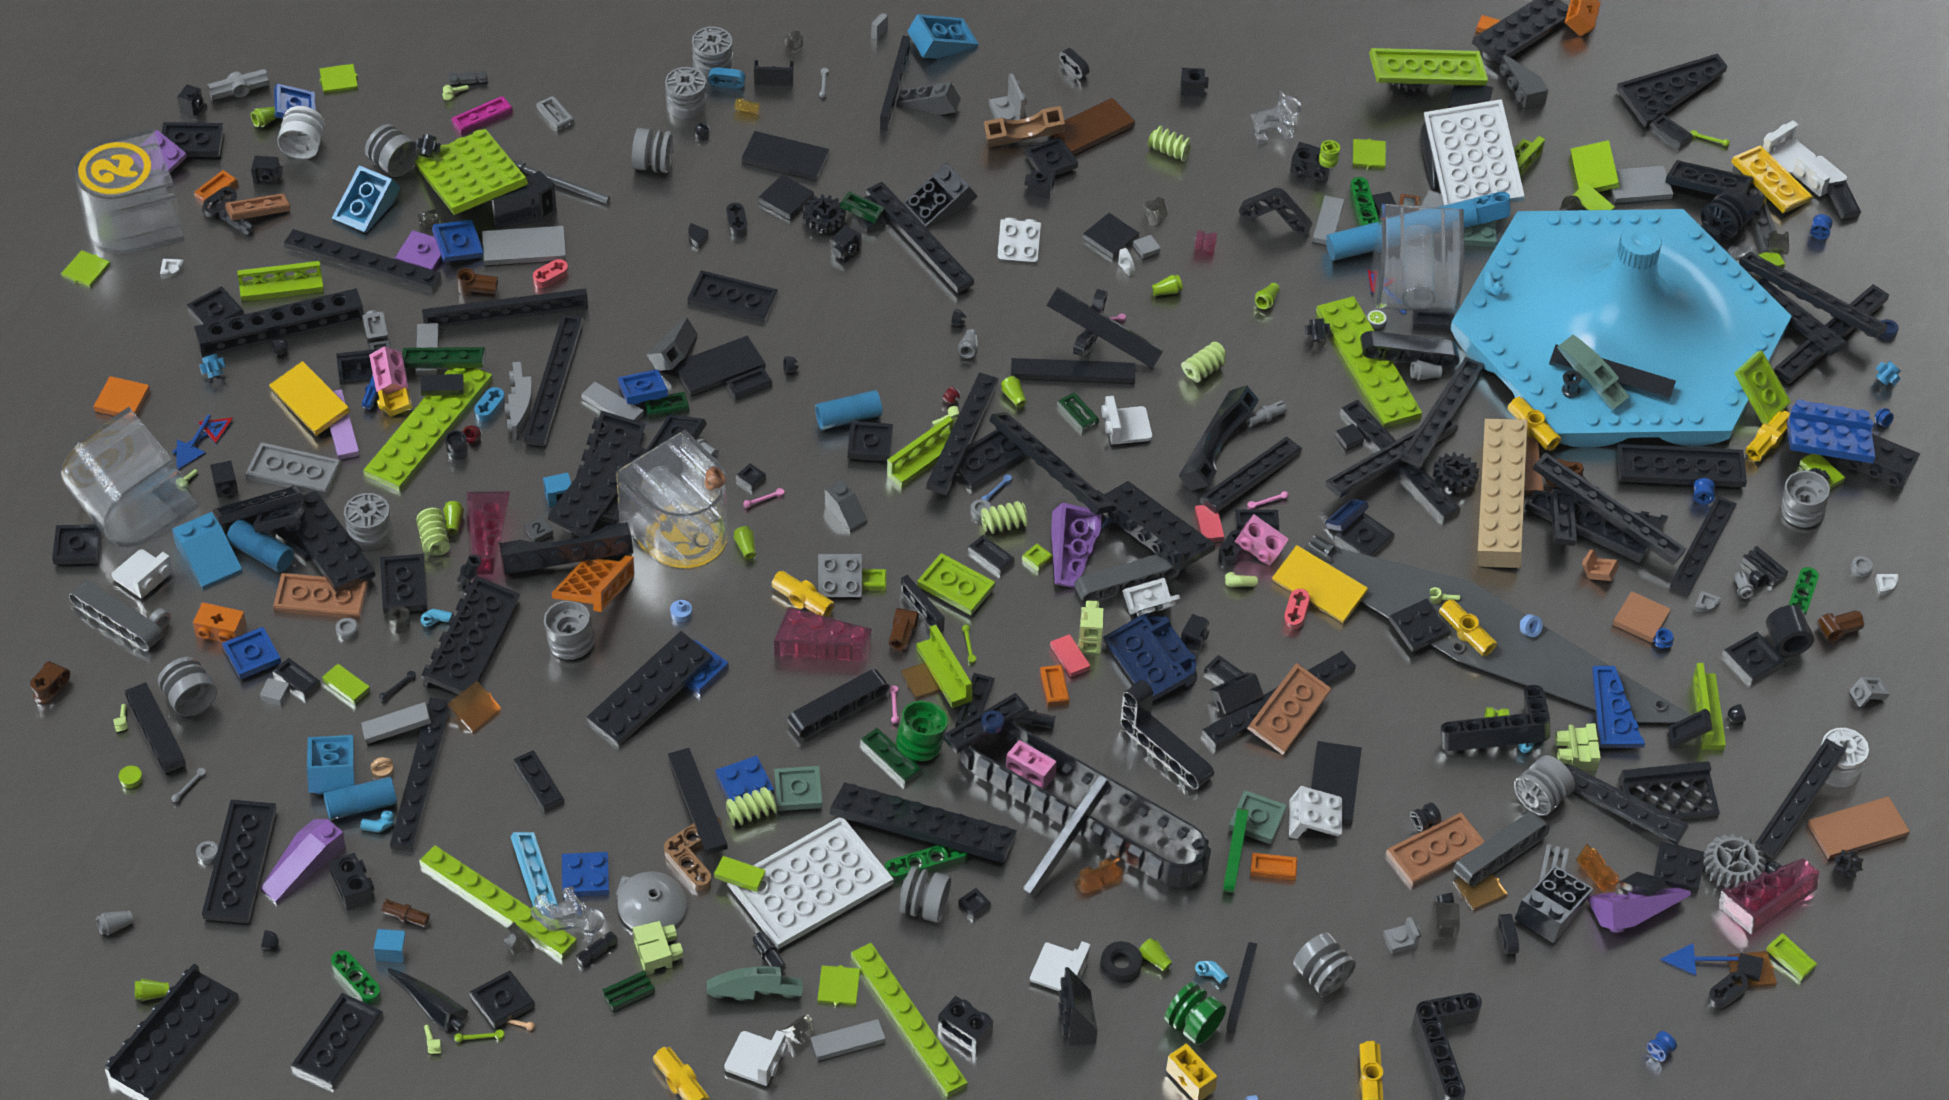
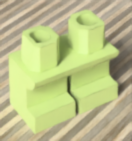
[1079,601,1103,654]
[1555,724,1600,771]
[633,921,683,976]

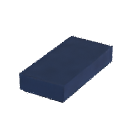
[1325,498,1369,532]

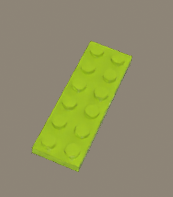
[1369,48,1488,86]

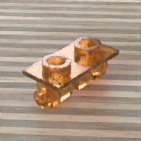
[1576,844,1620,892]
[1074,858,1124,893]

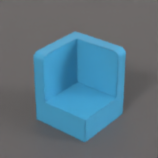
[543,473,571,507]
[374,929,405,963]

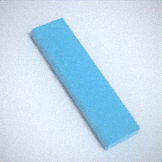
[511,832,558,911]

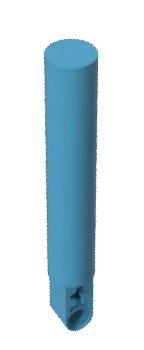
[1326,192,1511,261]

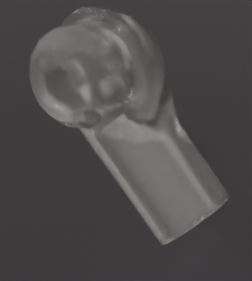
[1728,244,1757,261]

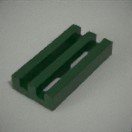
[840,191,885,224]
[644,391,690,419]
[1057,392,1099,432]
[602,971,655,1011]

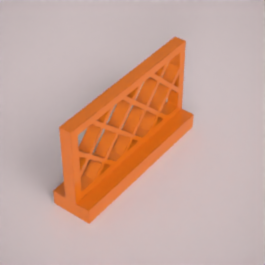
[552,556,634,612]

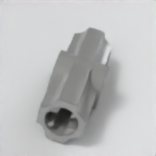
[207,69,270,100]

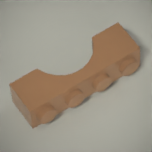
[984,106,1065,148]

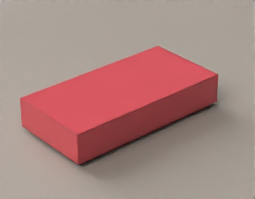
[1195,505,1224,542]
[1050,634,1090,678]

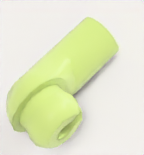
[1225,572,1258,588]

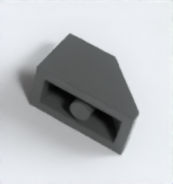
[825,480,867,532]

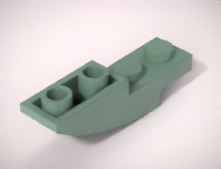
[1557,334,1630,410]
[706,966,803,1001]

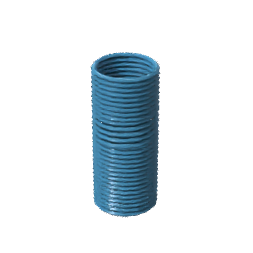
[815,390,883,430]
[227,519,294,573]
[323,776,397,821]

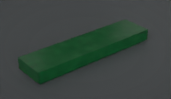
[402,347,486,368]

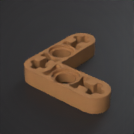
[664,816,722,891]

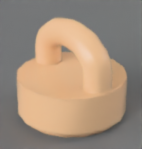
[371,757,394,780]

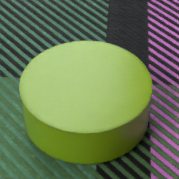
[119,765,143,789]

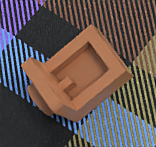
[1582,550,1619,581]

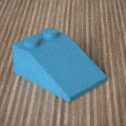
[907,14,979,59]
[332,165,401,233]
[172,512,243,589]
[307,735,355,794]

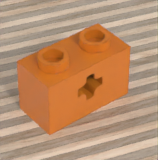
[1565,0,1601,36]
[193,602,247,643]

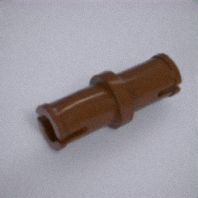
[381,899,430,928]

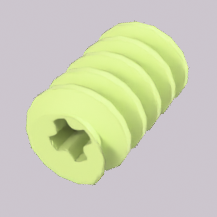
[1147,126,1191,162]
[1181,341,1226,383]
[981,501,1028,534]
[416,508,450,556]
[726,787,777,826]

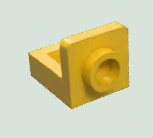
[377,387,413,417]

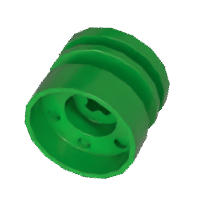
[896,701,948,761]
[1164,982,1227,1046]

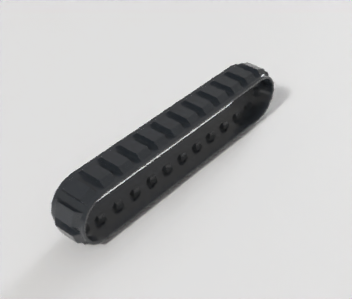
[960,722,1211,887]

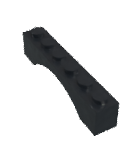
[1179,385,1259,491]
[499,522,634,574]

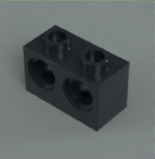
[1290,142,1334,182]
[329,853,375,910]
[938,995,993,1052]

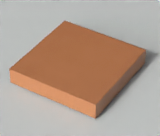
[1613,591,1671,643]

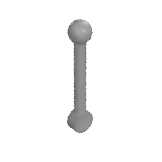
[819,68,829,98]
[171,768,206,803]

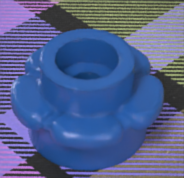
[1874,408,1894,428]
[1653,628,1674,648]

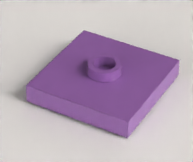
[395,230,442,271]

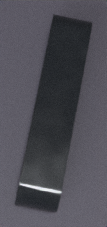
[1360,331,1460,368]
[787,669,890,738]
[124,682,186,774]

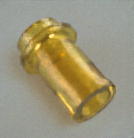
[734,97,760,115]

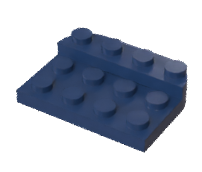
[1103,613,1197,702]

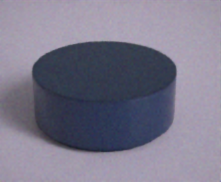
[1880,319,1899,339]
[981,711,1004,734]

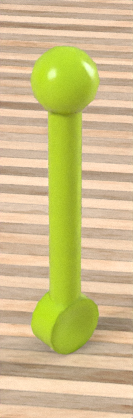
[1690,130,1730,147]
[962,625,976,664]
[454,1030,505,1043]

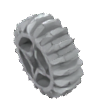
[1703,833,1766,892]

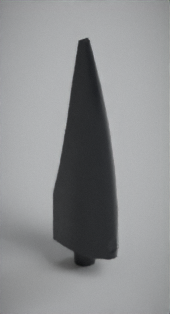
[1420,123,1438,189]
[387,968,468,1032]

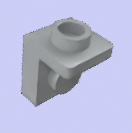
[362,310,388,341]
[1850,677,1890,707]
[1383,917,1421,954]

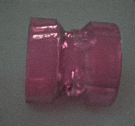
[1194,230,1218,253]

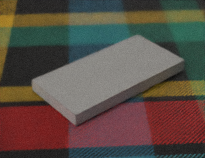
[482,226,566,266]
[245,442,342,496]

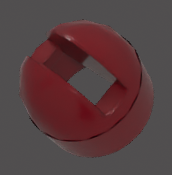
[942,386,960,404]
[463,425,482,443]

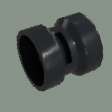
[445,430,468,460]
[1410,802,1441,832]

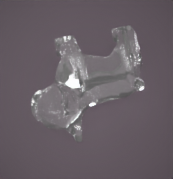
[1250,90,1301,143]
[531,887,606,943]

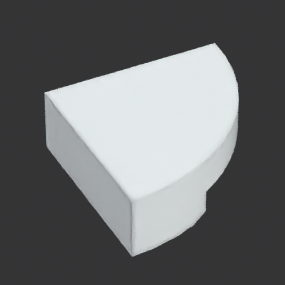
[1118,248,1135,277]
[160,259,184,279]
[1875,574,1898,596]

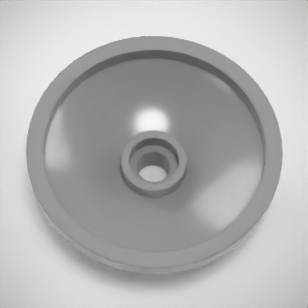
[617,871,687,929]

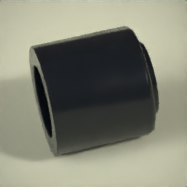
[1766,605,1814,657]

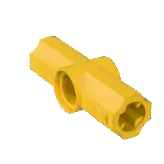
[1507,396,1561,451]
[1745,410,1790,462]
[772,571,835,619]
[1439,599,1497,656]
[1359,1041,1383,1100]
[653,1046,710,1100]

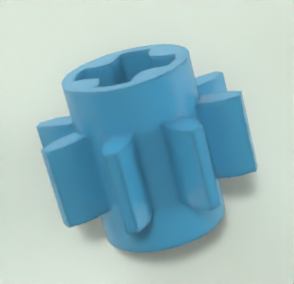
[199,353,226,378]
[1875,361,1901,386]

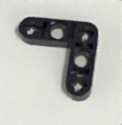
[1239,188,1312,235]
[1073,289,1108,357]

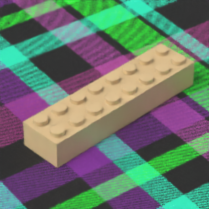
[1478,419,1527,568]

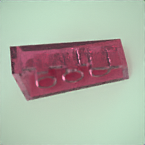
[466,491,510,575]
[774,607,872,662]
[1719,858,1820,935]

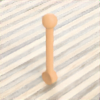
[506,1019,535,1031]

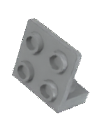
[989,73,1027,120]
[818,554,862,598]

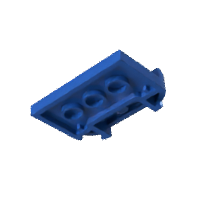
[1787,399,1875,463]

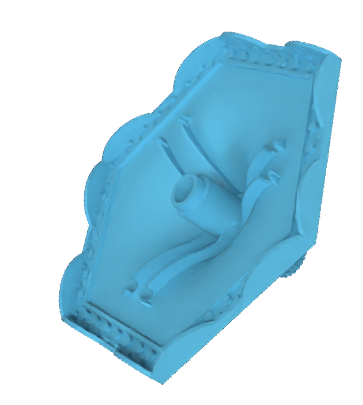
[1451,209,1792,448]

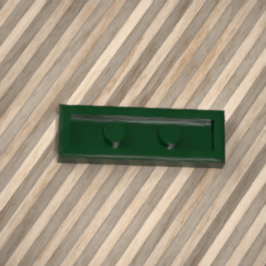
[860,727,922,785]

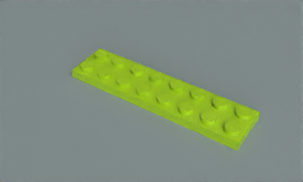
[1316,296,1422,428]
[363,368,493,492]

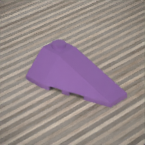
[1051,503,1102,588]
[260,819,346,904]
[1587,888,1691,932]

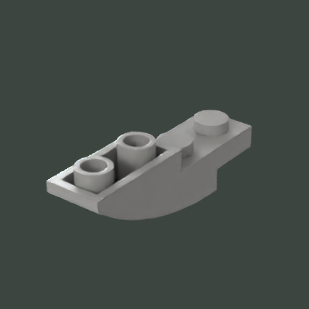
[505,362,533,440]

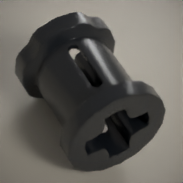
[1562,370,1582,398]

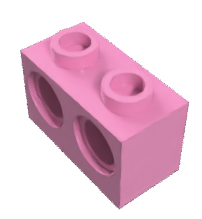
[369,346,409,395]
[1234,515,1289,566]
[1006,740,1057,790]

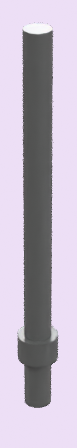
[512,160,610,204]

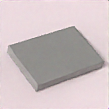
[1610,166,1673,203]

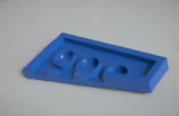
[1592,666,1645,748]

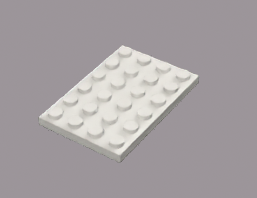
[1424,99,1525,205]
[727,817,894,949]

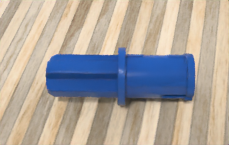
[362,375,379,410]

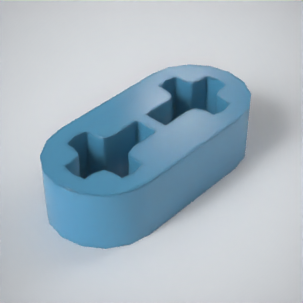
[708,67,746,89]
[474,387,505,422]

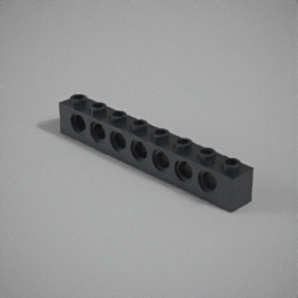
[194,288,364,358]

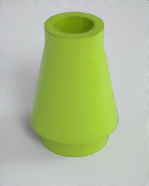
[251,106,277,127]
[1152,274,1183,297]
[1255,283,1280,309]
[1001,376,1027,408]
[443,501,464,535]
[733,526,757,559]
[1139,937,1173,972]
[135,978,169,1002]

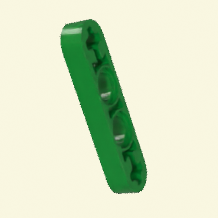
[1350,177,1379,226]
[1223,808,1249,893]
[884,845,969,882]

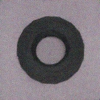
[1100,941,1142,982]

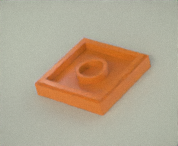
[93,376,150,420]

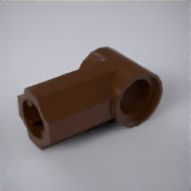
[457,268,498,295]
[889,608,919,651]
[1817,610,1864,642]

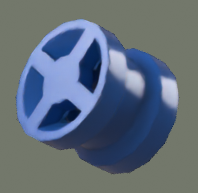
[1810,214,1833,240]
[1693,478,1715,505]
[1647,1031,1677,1061]

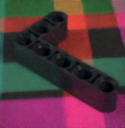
[1121,679,1214,789]
[1441,685,1551,751]
[1413,993,1482,1100]

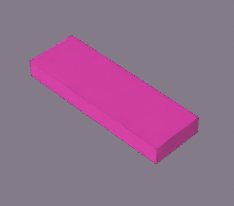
[451,96,513,135]

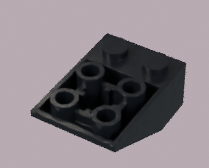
[903,162,978,228]
[492,171,557,229]
[1515,865,1594,943]
[1058,967,1098,1045]

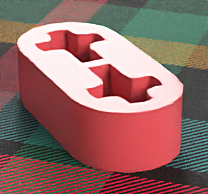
[533,259,568,289]
[1284,589,1310,630]

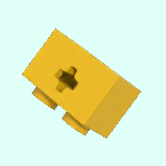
[1166,1043,1217,1100]

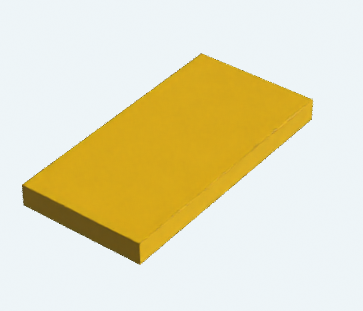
[1731,145,1813,213]
[269,361,350,436]
[1272,545,1368,624]

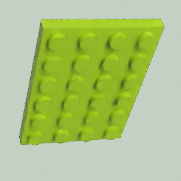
[413,129,528,215]

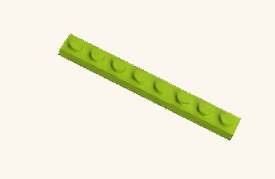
[420,845,577,959]
[851,943,968,1098]

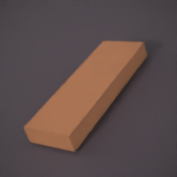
[225,193,290,221]

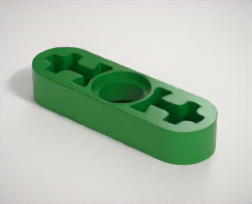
[1789,567,1819,617]
[331,950,381,1005]

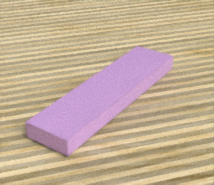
[330,389,360,460]

